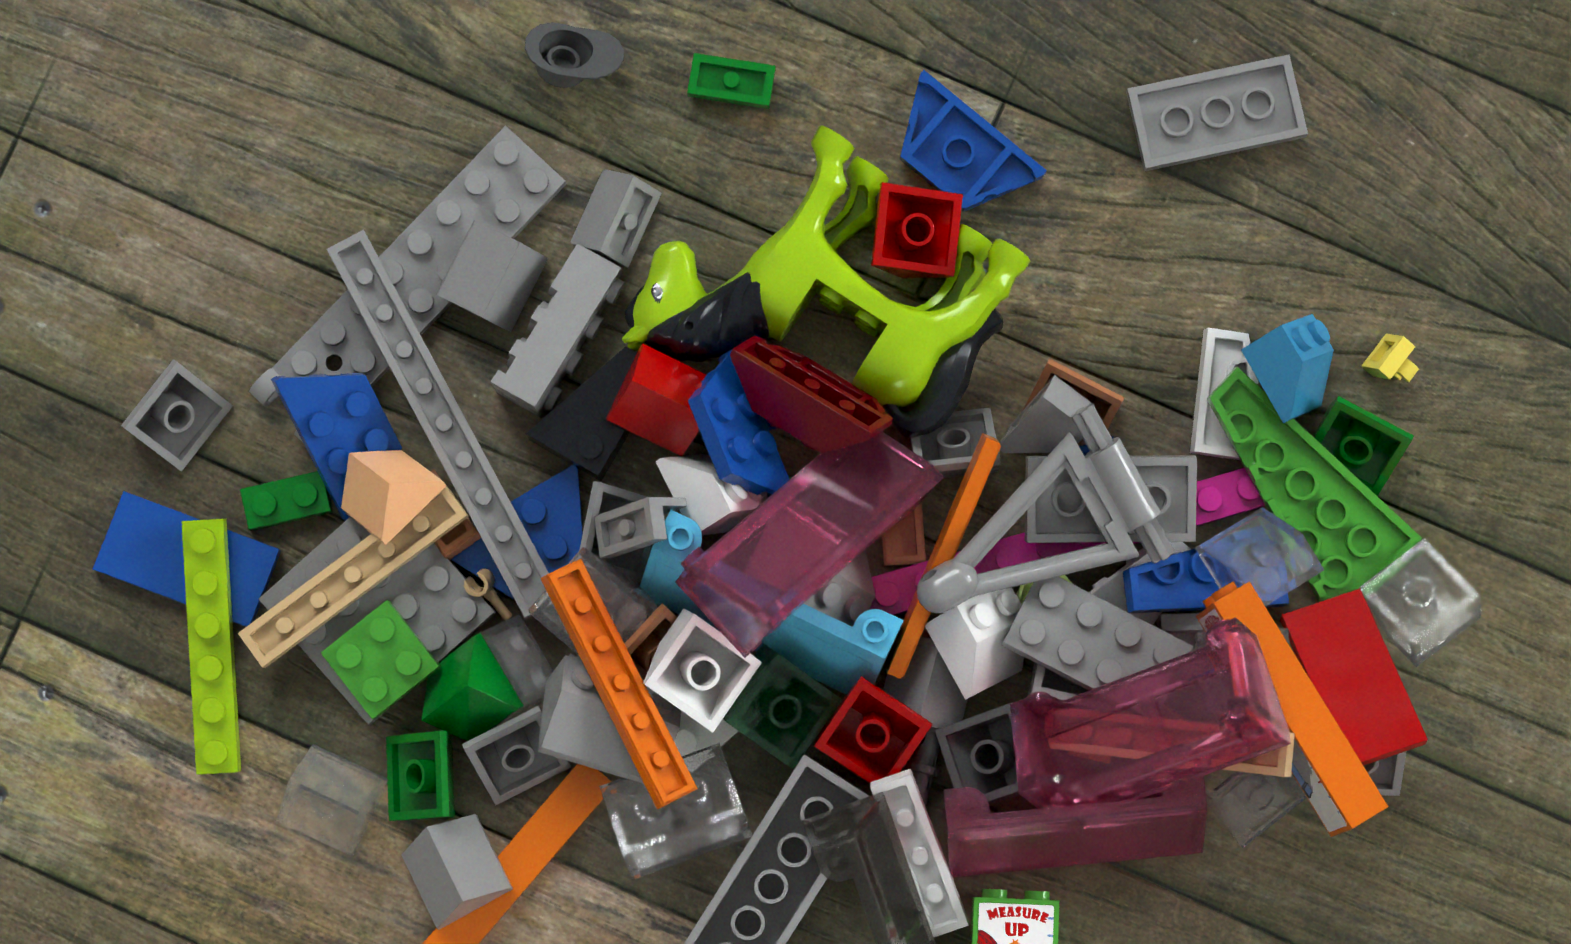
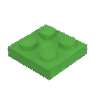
[321,600,441,720]

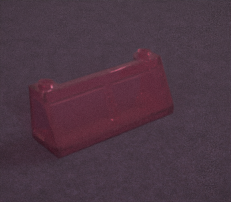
[675,432,944,658]
[1010,617,1291,827]
[940,766,1207,877]

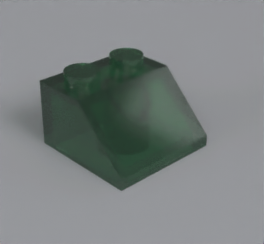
[723,643,842,769]

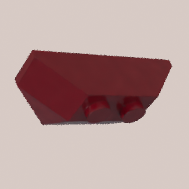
[730,335,893,453]

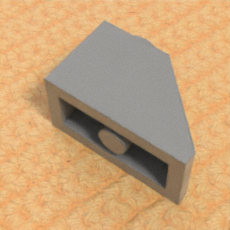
[1000,375,1095,453]

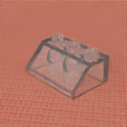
[599,743,752,880]

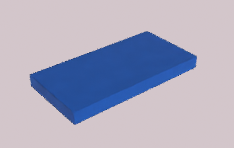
[93,491,281,627]

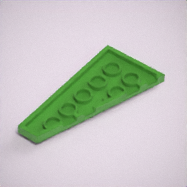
[1207,367,1422,602]

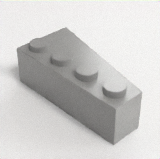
[491,243,625,418]

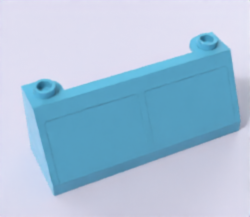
[637,510,904,695]

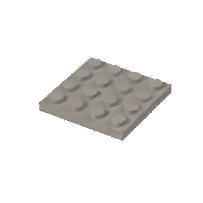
[259,517,497,725]

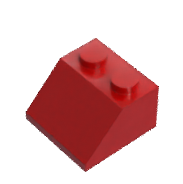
[814,676,933,783]

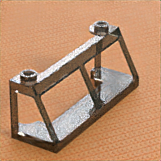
[802,792,936,944]

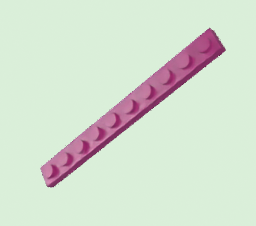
[869,468,1265,615]

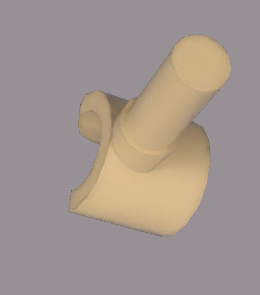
[464,569,512,621]

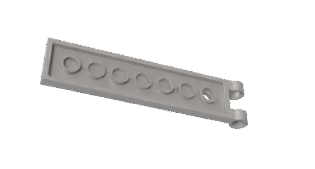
[249,125,566,441]

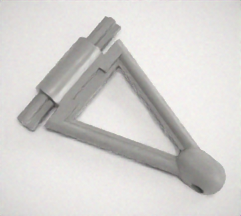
[917,404,1175,613]

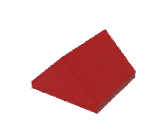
[871,182,963,278]
[606,343,706,456]

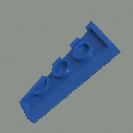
[1123,523,1289,613]

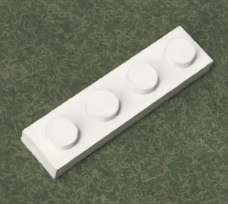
[870,769,969,939]

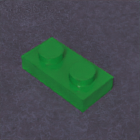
[687,53,776,109]
[240,471,332,531]

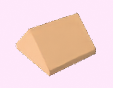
[341,450,446,545]

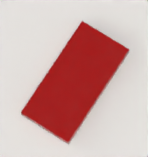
[1280,589,1428,766]

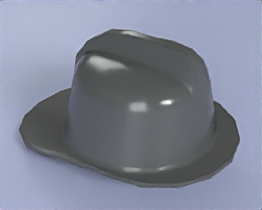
[525,22,624,88]

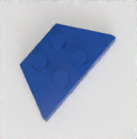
[900,70,1047,212]
[688,350,797,504]
[271,373,402,521]
[451,464,583,599]

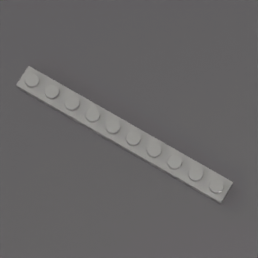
[327,230,553,619]

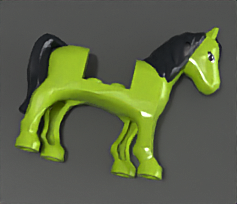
[621,125,1030,438]

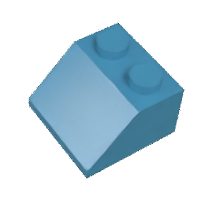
[1241,314,1334,423]

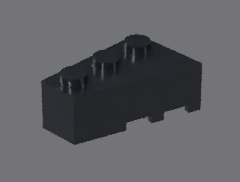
[525,346,637,481]

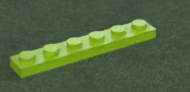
[181,519,241,775]

